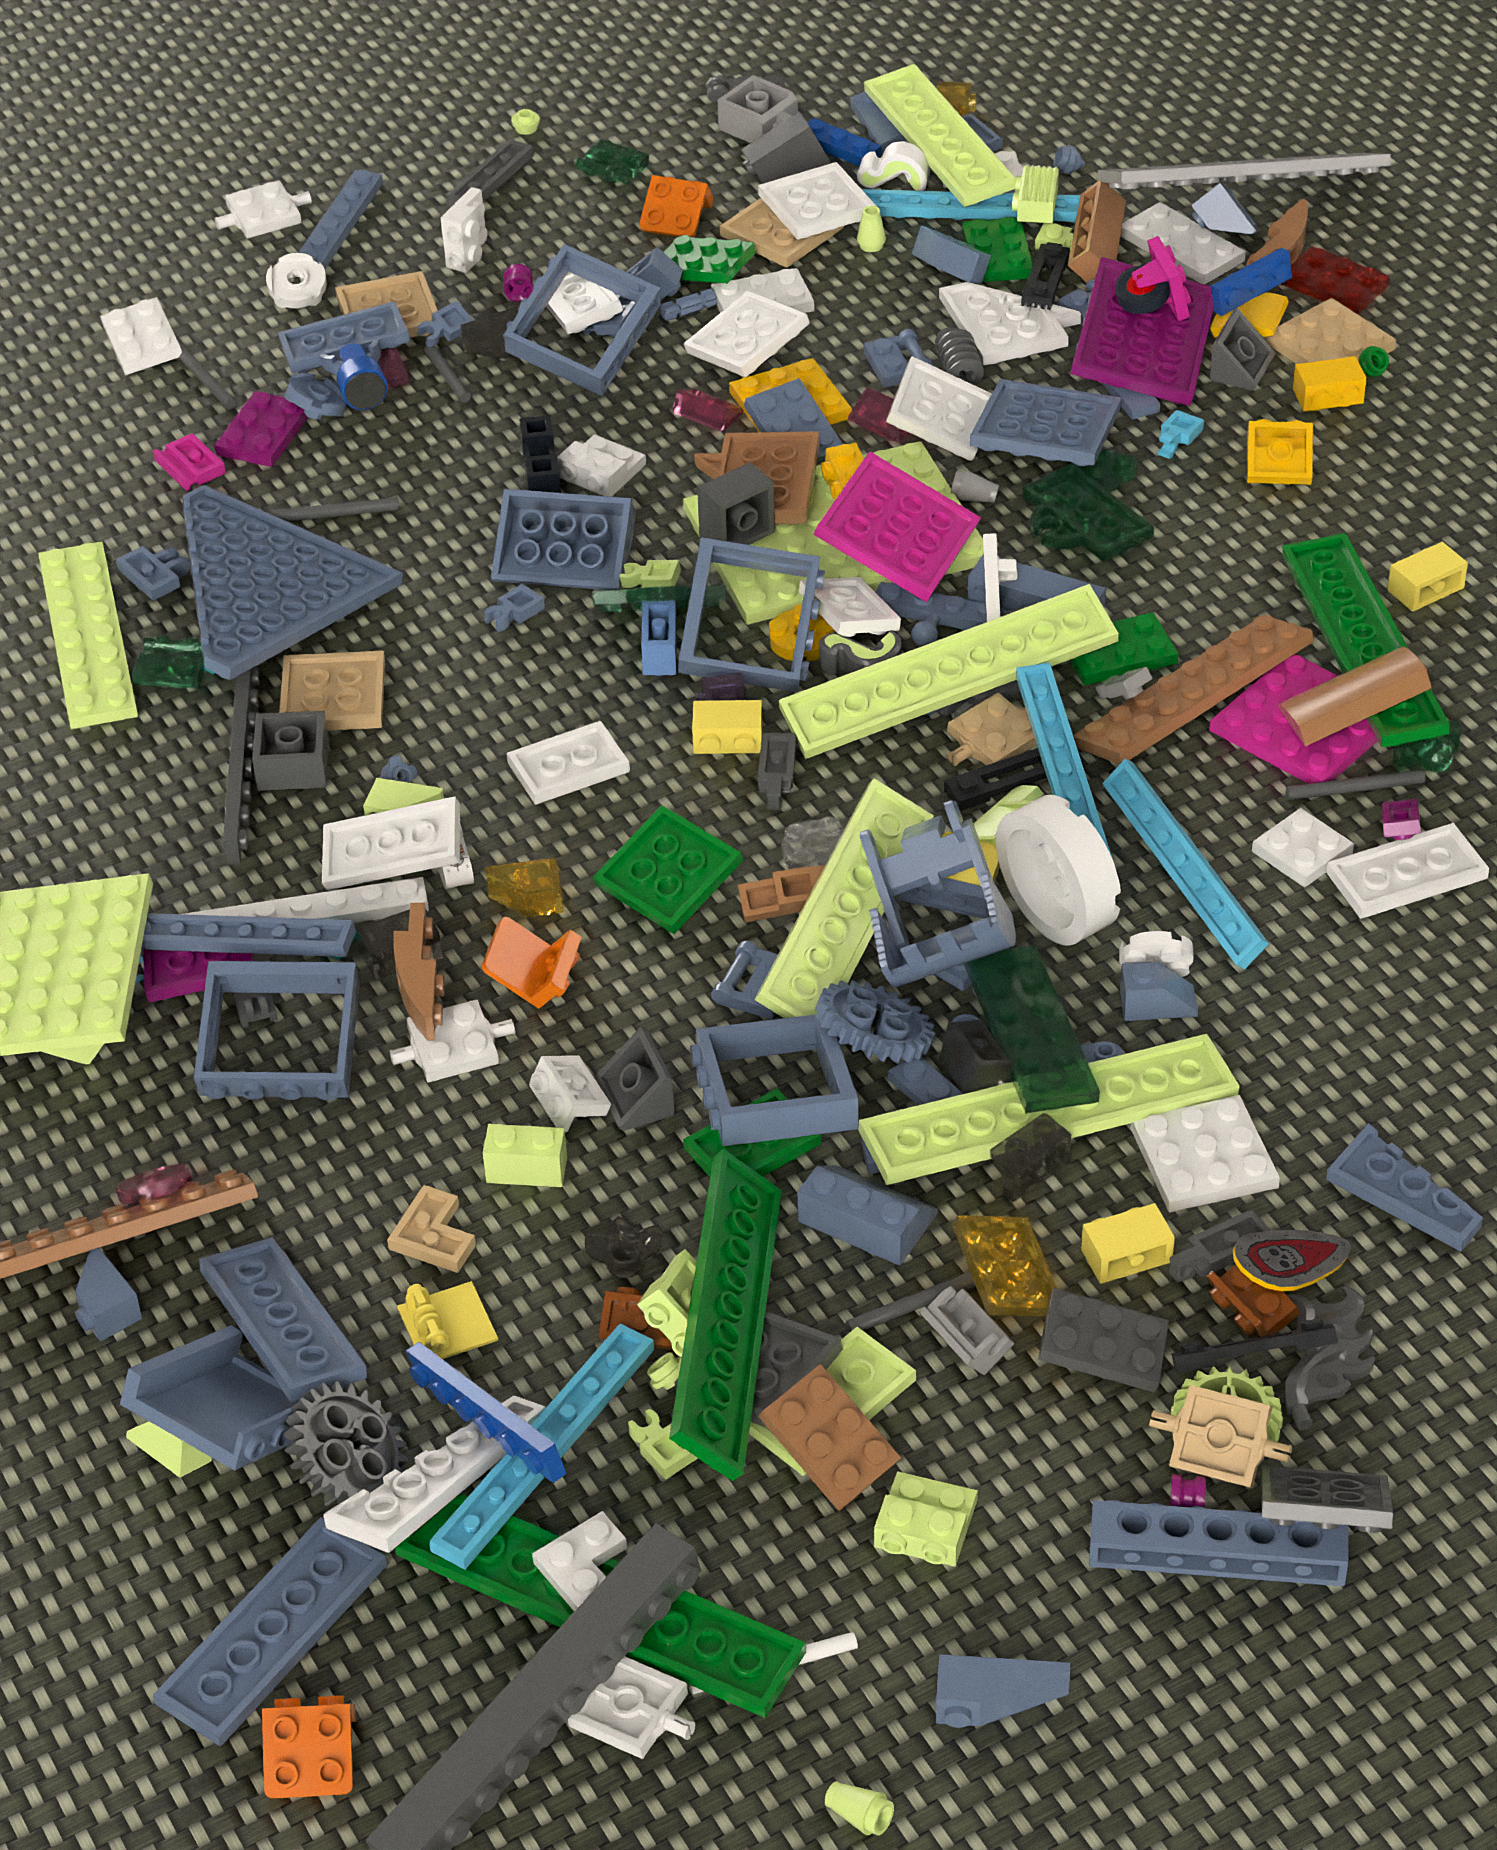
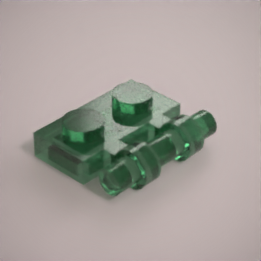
[575,139,649,184]
[132,635,205,689]

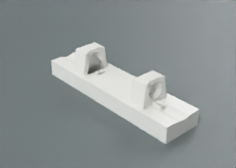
[983,533,1017,622]

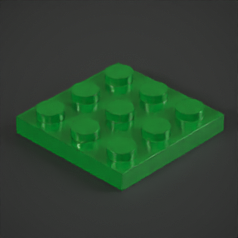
[592,805,743,934]

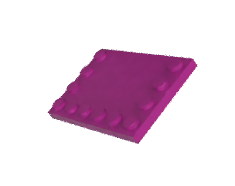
[1070,257,1214,406]

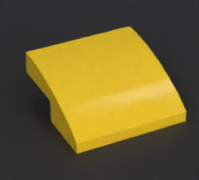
[1210,292,1289,338]

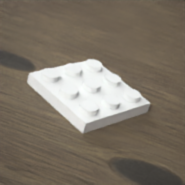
[758,162,877,240]
[684,291,810,377]
[886,356,992,461]
[1131,1095,1280,1213]

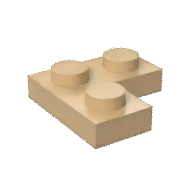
[387,1185,476,1273]

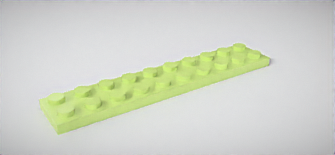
[779,584,1119,759]
[858,1034,1239,1185]

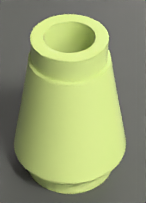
[857,206,886,252]
[825,1781,894,1835]

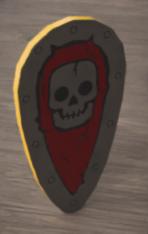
[1233,1230,1351,1291]

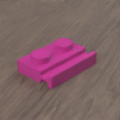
[153,433,226,491]

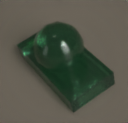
[1392,719,1462,773]

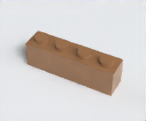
[1068,180,1126,283]

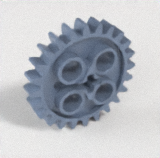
[815,980,935,1063]

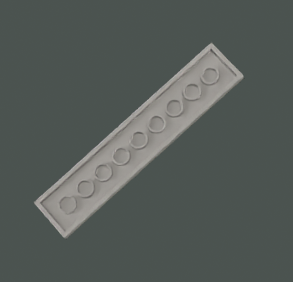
[1098,153,1391,189]

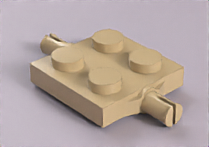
[947,692,1037,766]
[1149,1385,1292,1488]

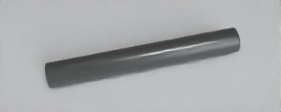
[424,345,471,403]

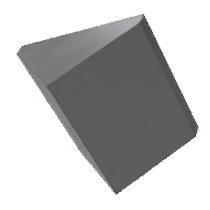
[1210,308,1276,390]
[594,1026,675,1131]

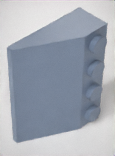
[491,489,636,591]

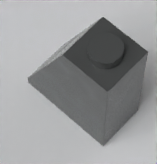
[741,112,831,184]

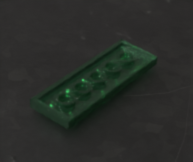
[964,945,1100,1114]

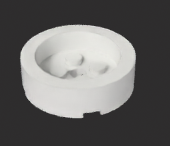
[996,795,1121,945]

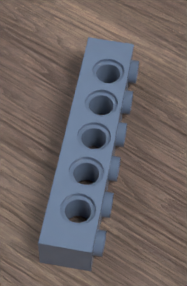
[1089,1500,1348,1586]

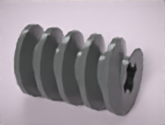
[935,327,984,385]

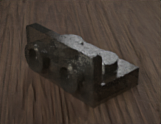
[990,1113,1072,1203]

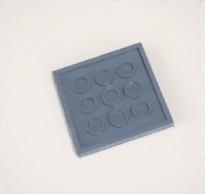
[970,379,1121,466]

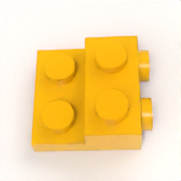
[1247,419,1313,485]

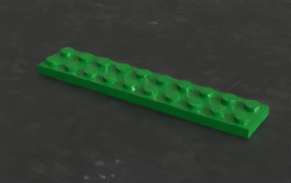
[1282,533,1449,748]
[669,1149,782,1481]
[395,1493,806,1718]

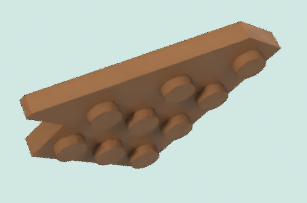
[694,432,820,524]

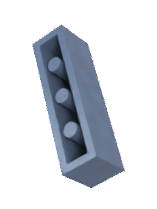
[968,554,1106,611]

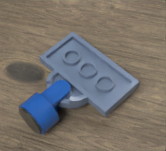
[278,301,410,410]

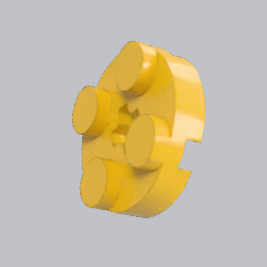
[769,604,835,661]

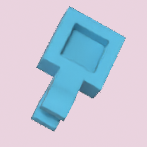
[1158,410,1204,459]

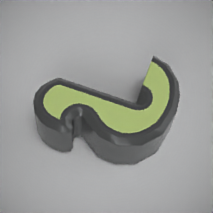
[819,630,902,675]

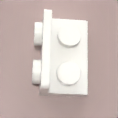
[529,1055,611,1132]

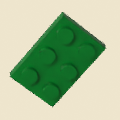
[962,217,1033,282]
[664,235,756,284]
[1069,612,1179,686]
[683,1089,821,1177]

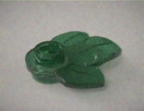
[1075,450,1138,497]

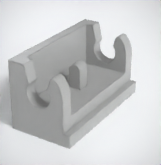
[920,1286,1015,1375]

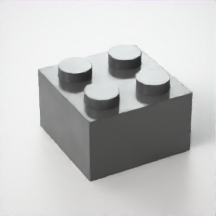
[697,462,775,545]
[252,710,329,791]

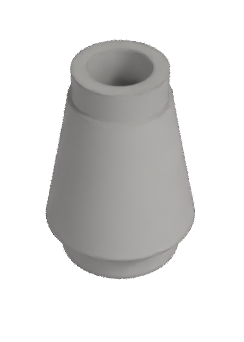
[951,469,999,503]

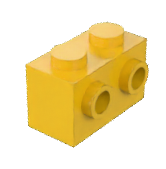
[1293,356,1366,412]
[821,443,864,501]

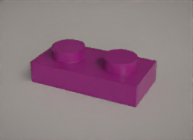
[1382,798,1421,840]

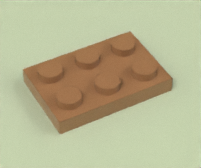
[758,1364,901,1511]

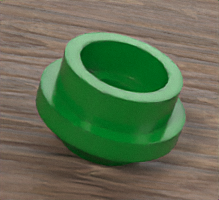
[1359,346,1389,377]

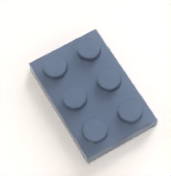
[744,378,843,465]

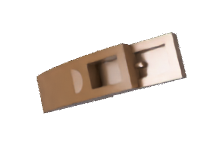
[1246,199,1308,269]
[738,865,825,923]
[393,903,445,1041]

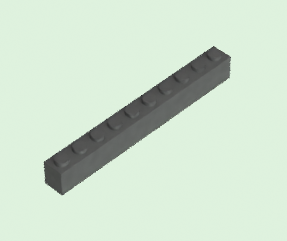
[366,1523,701,1850]

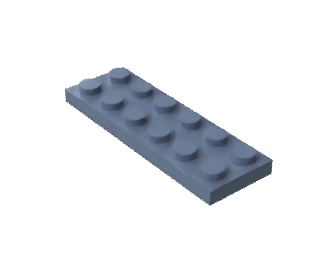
[199,1237,367,1402]
[153,1517,387,1747]

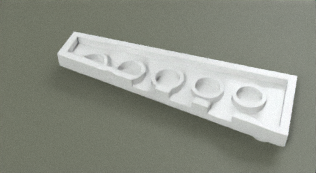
[324,1396,546,1553]

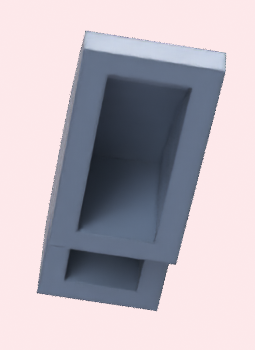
[912,226,991,284]

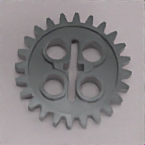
[283,1382,408,1506]

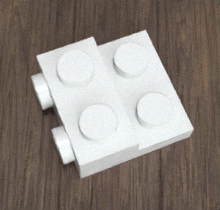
[441,187,487,273]
[557,434,646,497]

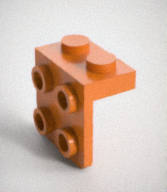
[639,175,714,237]
[482,917,582,1009]
[262,1696,356,1798]

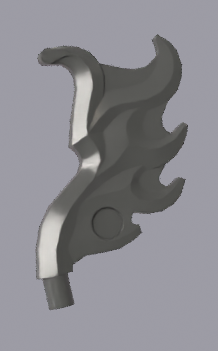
[1284,1286,1375,1430]

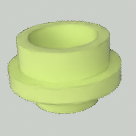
[511,109,540,135]
[647,1352,682,1390]

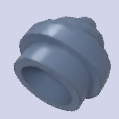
[1053,145,1085,175]

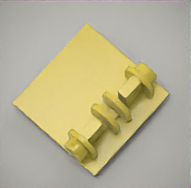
[397,1281,498,1359]

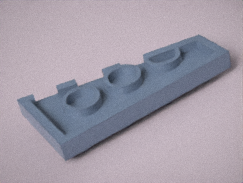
[1326,1123,1483,1251]

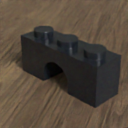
[519,415,561,493]

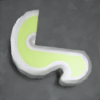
[857,141,931,191]

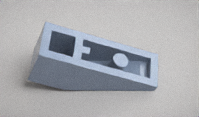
[936,1654,1070,1728]

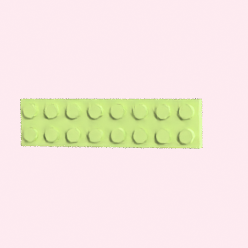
[864,64,1016,207]
[38,542,138,729]
[754,778,934,1018]

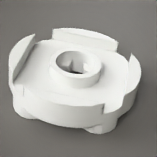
[266,253,327,308]
[1119,931,1194,977]

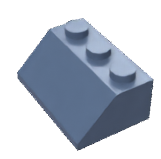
[797,1165,938,1266]

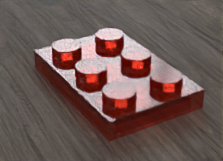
[1280,246,1390,315]

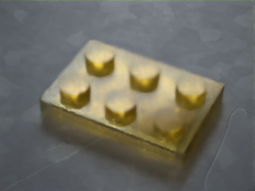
[952,1215,1057,1316]

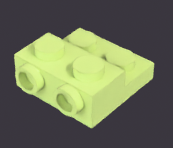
[637,1249,697,1357]
[874,1471,978,1567]

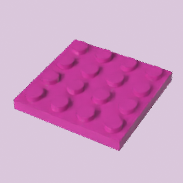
[813,451,981,602]
[1209,654,1378,784]

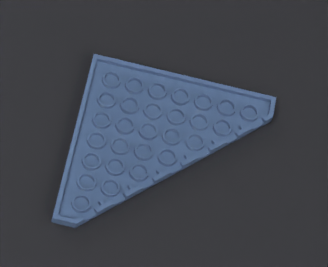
[183,485,403,680]

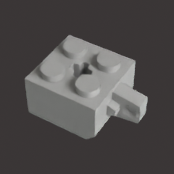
[717,75,798,143]

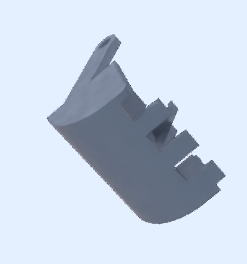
[860,800,1016,988]

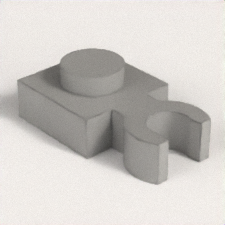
[1095,667,1153,700]

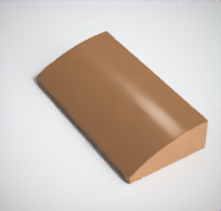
[1278,646,1432,746]

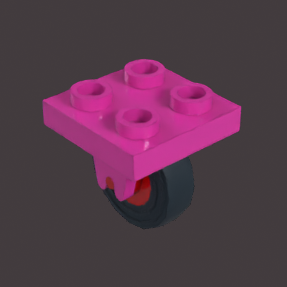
[1115,236,1191,322]

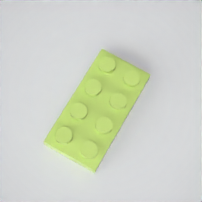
[749,1327,916,1476]

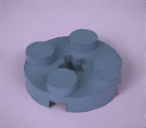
[284,373,347,419]

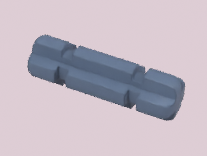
[660,289,717,321]

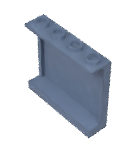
[120,1325,344,1471]

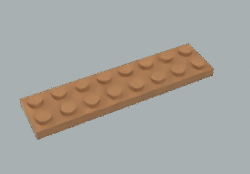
[1073,615,1314,764]
[0,1169,258,1279]

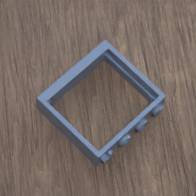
[503,244,661,396]
[678,537,825,692]
[194,961,360,1100]
[690,1014,858,1146]

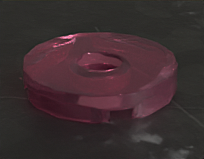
[115,1164,193,1204]

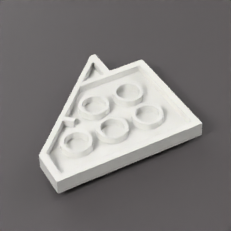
[939,282,1081,366]

